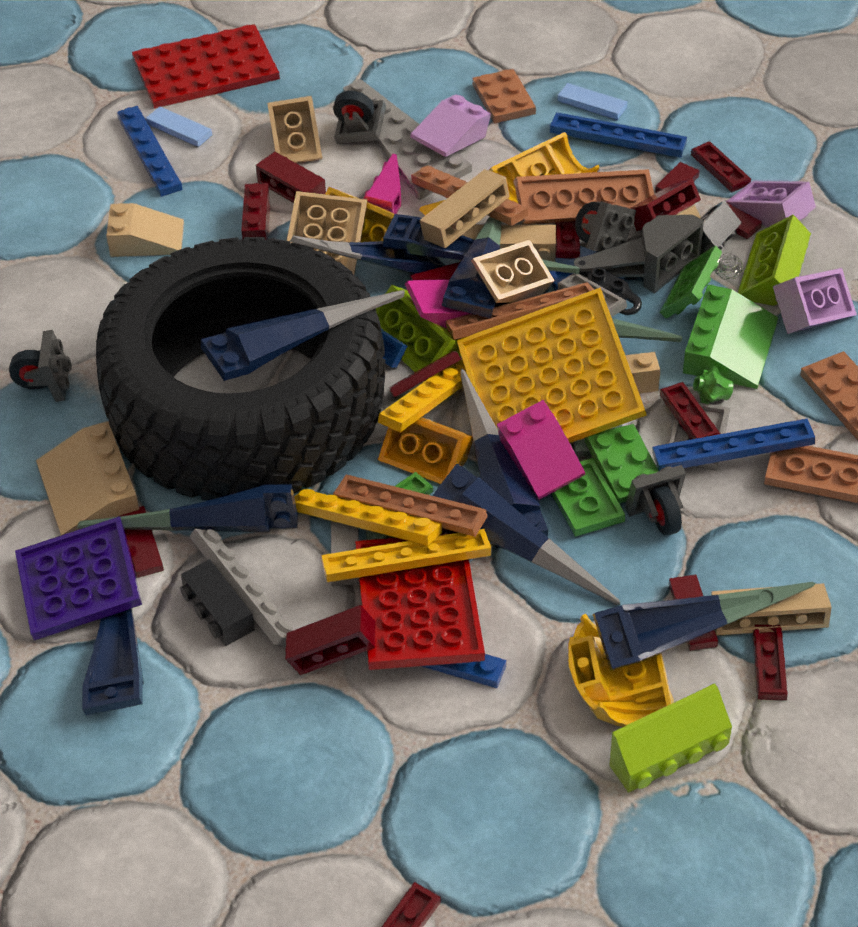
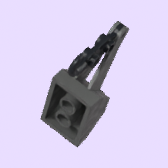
[573,214,704,315]

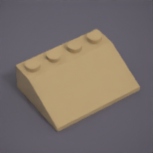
[287,191,367,275]
[36,421,139,535]

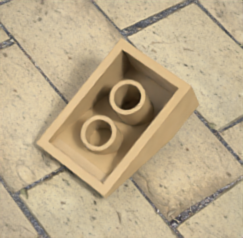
[267,96,322,163]
[106,203,184,257]
[471,240,555,303]

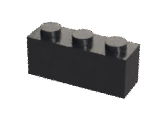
[180,559,255,646]

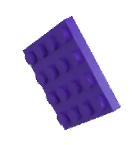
[15,516,143,641]

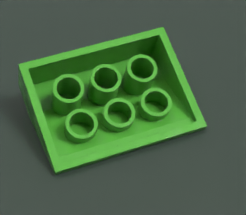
[683,285,778,389]

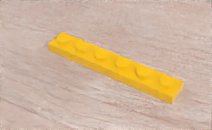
[378,359,467,432]
[294,489,442,546]
[321,529,491,582]

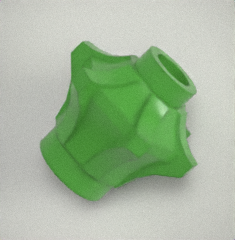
[693,366,733,404]

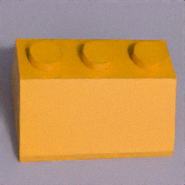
[378,417,473,484]

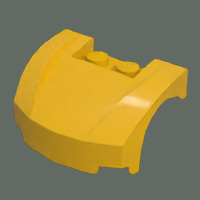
[489,132,599,203]
[568,614,674,727]

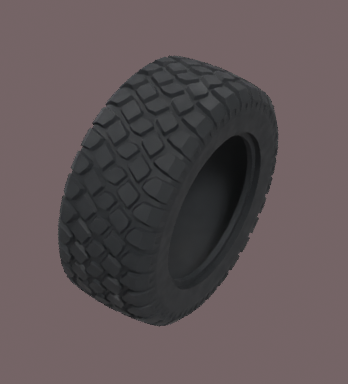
[96,237,385,501]

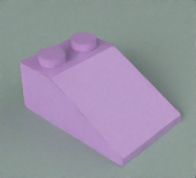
[410,94,491,157]
[726,181,816,227]
[773,268,857,334]

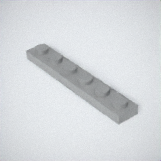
[189,529,293,647]

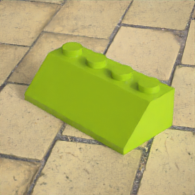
[738,214,811,306]
[376,285,461,381]
[609,683,732,793]

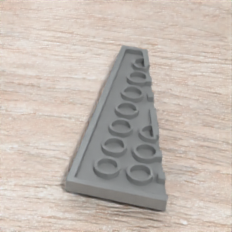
[343,79,472,200]

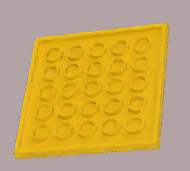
[457,287,647,443]

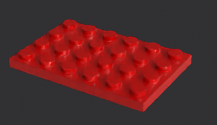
[132,24,280,109]
[355,534,485,670]

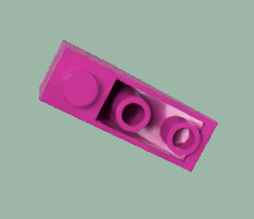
[364,154,402,214]

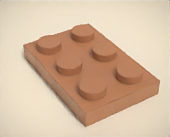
[472,69,536,124]

